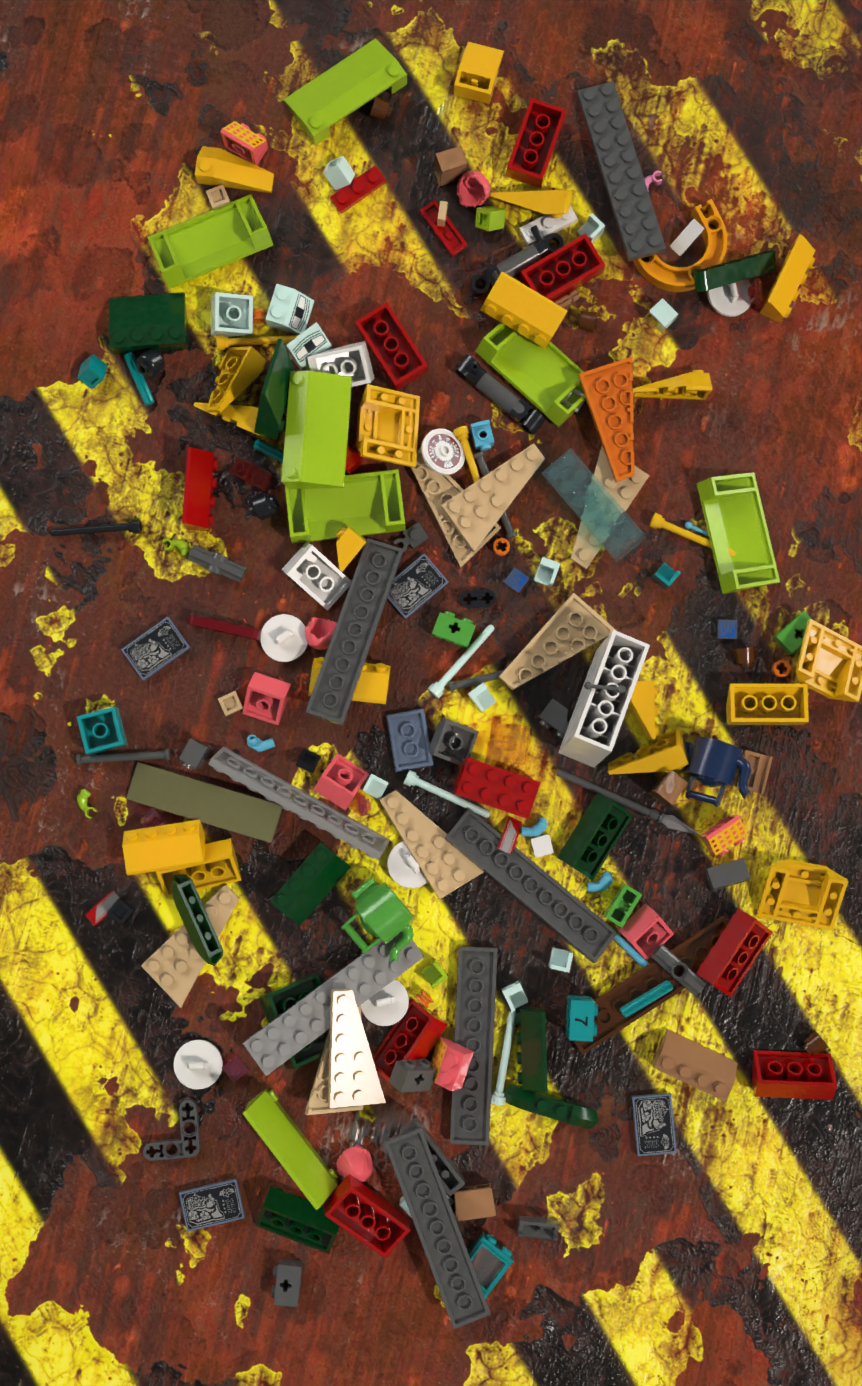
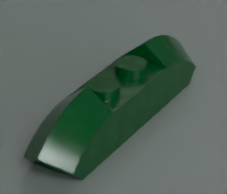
[172,875,223,966]
[504,1084,599,1129]

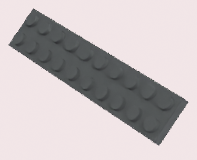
[577,81,666,261]
[305,538,404,726]
[444,808,618,963]
[450,946,498,1146]
[384,1126,491,1329]

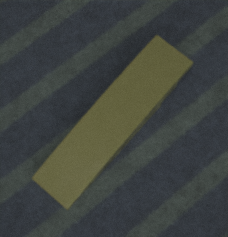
[126,762,283,843]

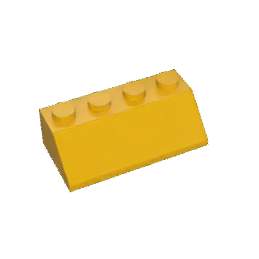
[759,234,816,323]
[480,271,568,349]
[308,657,391,704]
[726,684,809,725]
[122,819,206,876]
[156,838,241,898]

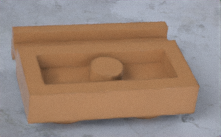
[735,750,773,794]

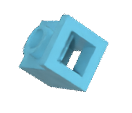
[470,420,495,451]

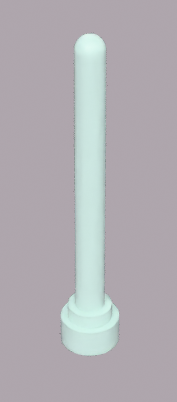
[427,625,494,699]
[403,770,490,818]
[491,1011,516,1106]

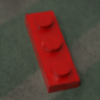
[330,165,386,214]
[420,200,468,257]

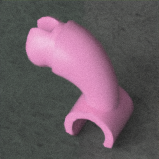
[644,171,663,192]

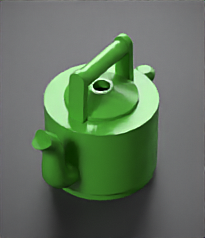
[341,878,415,962]

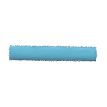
[614,931,649,968]

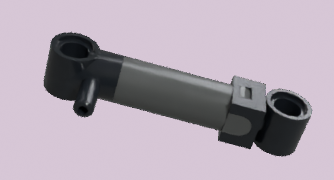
[469,225,564,296]
[454,354,546,435]

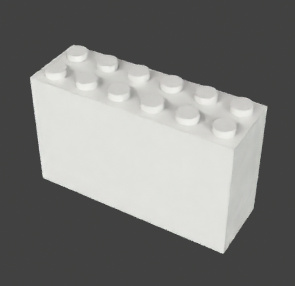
[558,630,650,767]

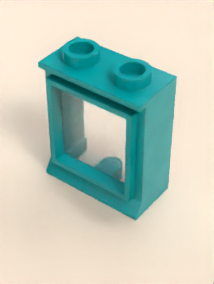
[468,1232,514,1299]

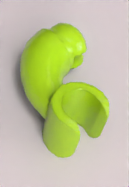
[162,539,190,556]
[77,789,98,818]

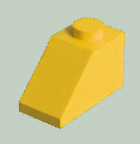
[336,525,366,572]

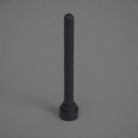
[50,518,142,536]

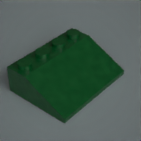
[108,292,189,355]
[254,338,295,439]
[259,973,329,1069]

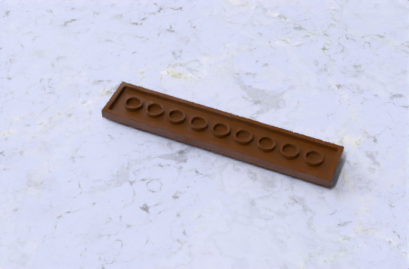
[561,916,728,1055]

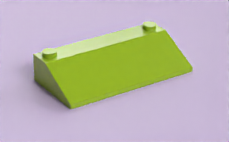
[283,38,407,146]
[148,194,273,289]
[475,323,586,427]
[281,371,352,489]
[285,469,406,544]
[697,472,780,594]
[242,1087,339,1210]

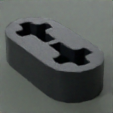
[460,590,496,609]

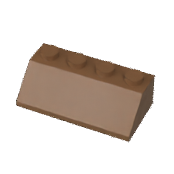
[651,1029,738,1102]

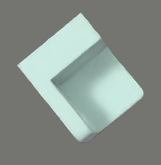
[323,156,355,190]
[577,213,605,244]
[649,298,678,332]
[534,557,561,587]
[468,682,496,713]
[362,774,389,800]
[548,947,573,973]
[501,981,528,1012]

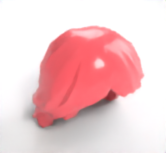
[457,170,491,207]
[305,617,337,650]
[336,1145,373,1183]

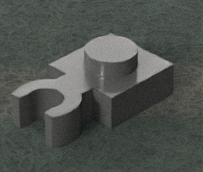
[394,522,429,553]

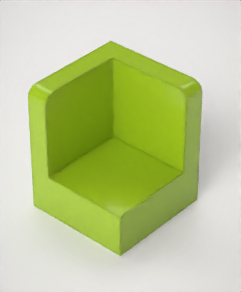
[475,205,506,231]
[421,959,448,989]

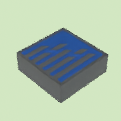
[503,567,530,594]
[717,619,737,640]

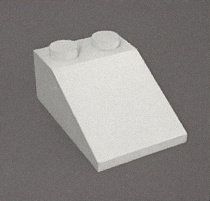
[307,341,374,387]
[282,541,352,611]

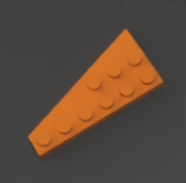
[578,356,635,483]

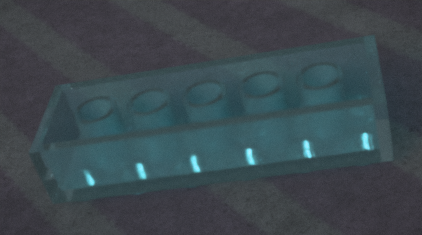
[542,448,646,563]

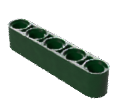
[693,250,778,292]

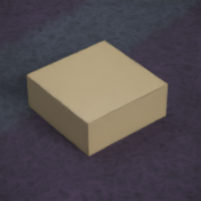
[206,184,230,209]
[437,201,448,227]
[218,691,243,716]

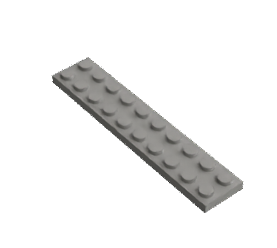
[209,746,390,860]
[243,932,425,1076]

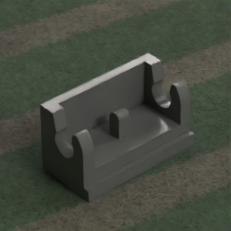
[706,858,751,892]
[517,1215,559,1241]

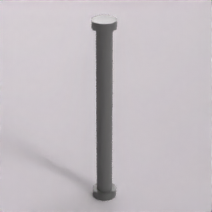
[473,451,517,540]
[448,670,504,693]
[76,749,171,766]

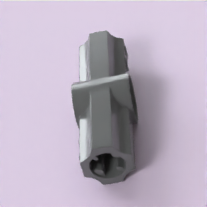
[188,545,247,583]
[651,944,706,996]

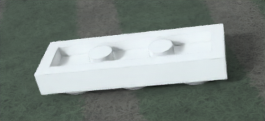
[519,205,578,247]

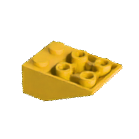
[454,42,504,104]
[628,681,659,741]

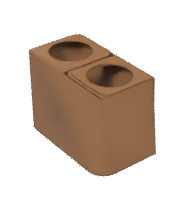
[433,146,467,186]
[648,771,688,807]
[454,1183,496,1221]

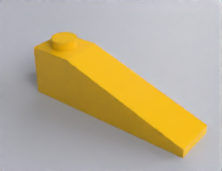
[195,146,274,193]
[490,190,572,218]
[207,346,267,412]
[632,370,712,400]
[193,402,260,435]
[608,729,689,775]

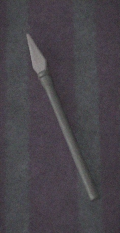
[556,769,698,835]

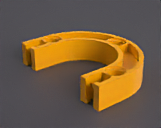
[633,199,727,292]

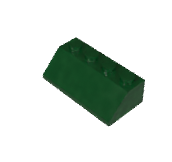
[557,792,633,880]
[270,842,351,926]
[516,1007,548,1093]
[255,1186,340,1254]

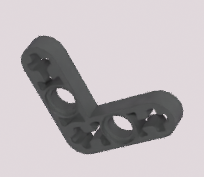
[143,1098,201,1161]

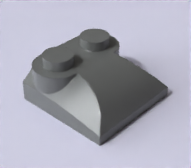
[430,718,479,766]

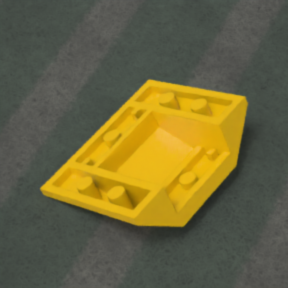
[356,384,420,468]
[796,619,862,702]
[756,859,848,930]

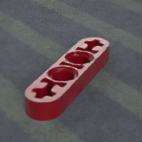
[187,615,261,641]

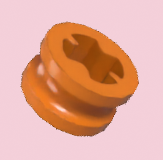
[253,309,267,324]
[493,538,510,556]
[772,660,791,678]
[415,989,434,1008]

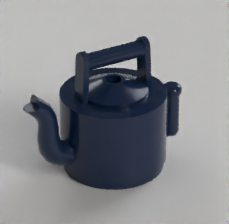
[684,736,751,807]

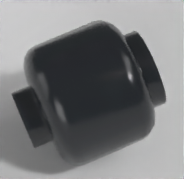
[136,349,165,378]
[249,492,279,520]

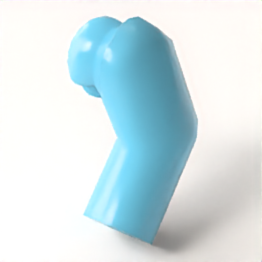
[247,734,276,752]
[521,817,548,837]
[587,872,613,892]

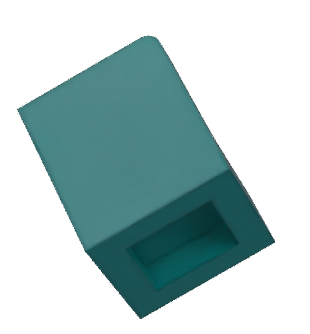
[77,354,107,389]
[651,562,681,590]

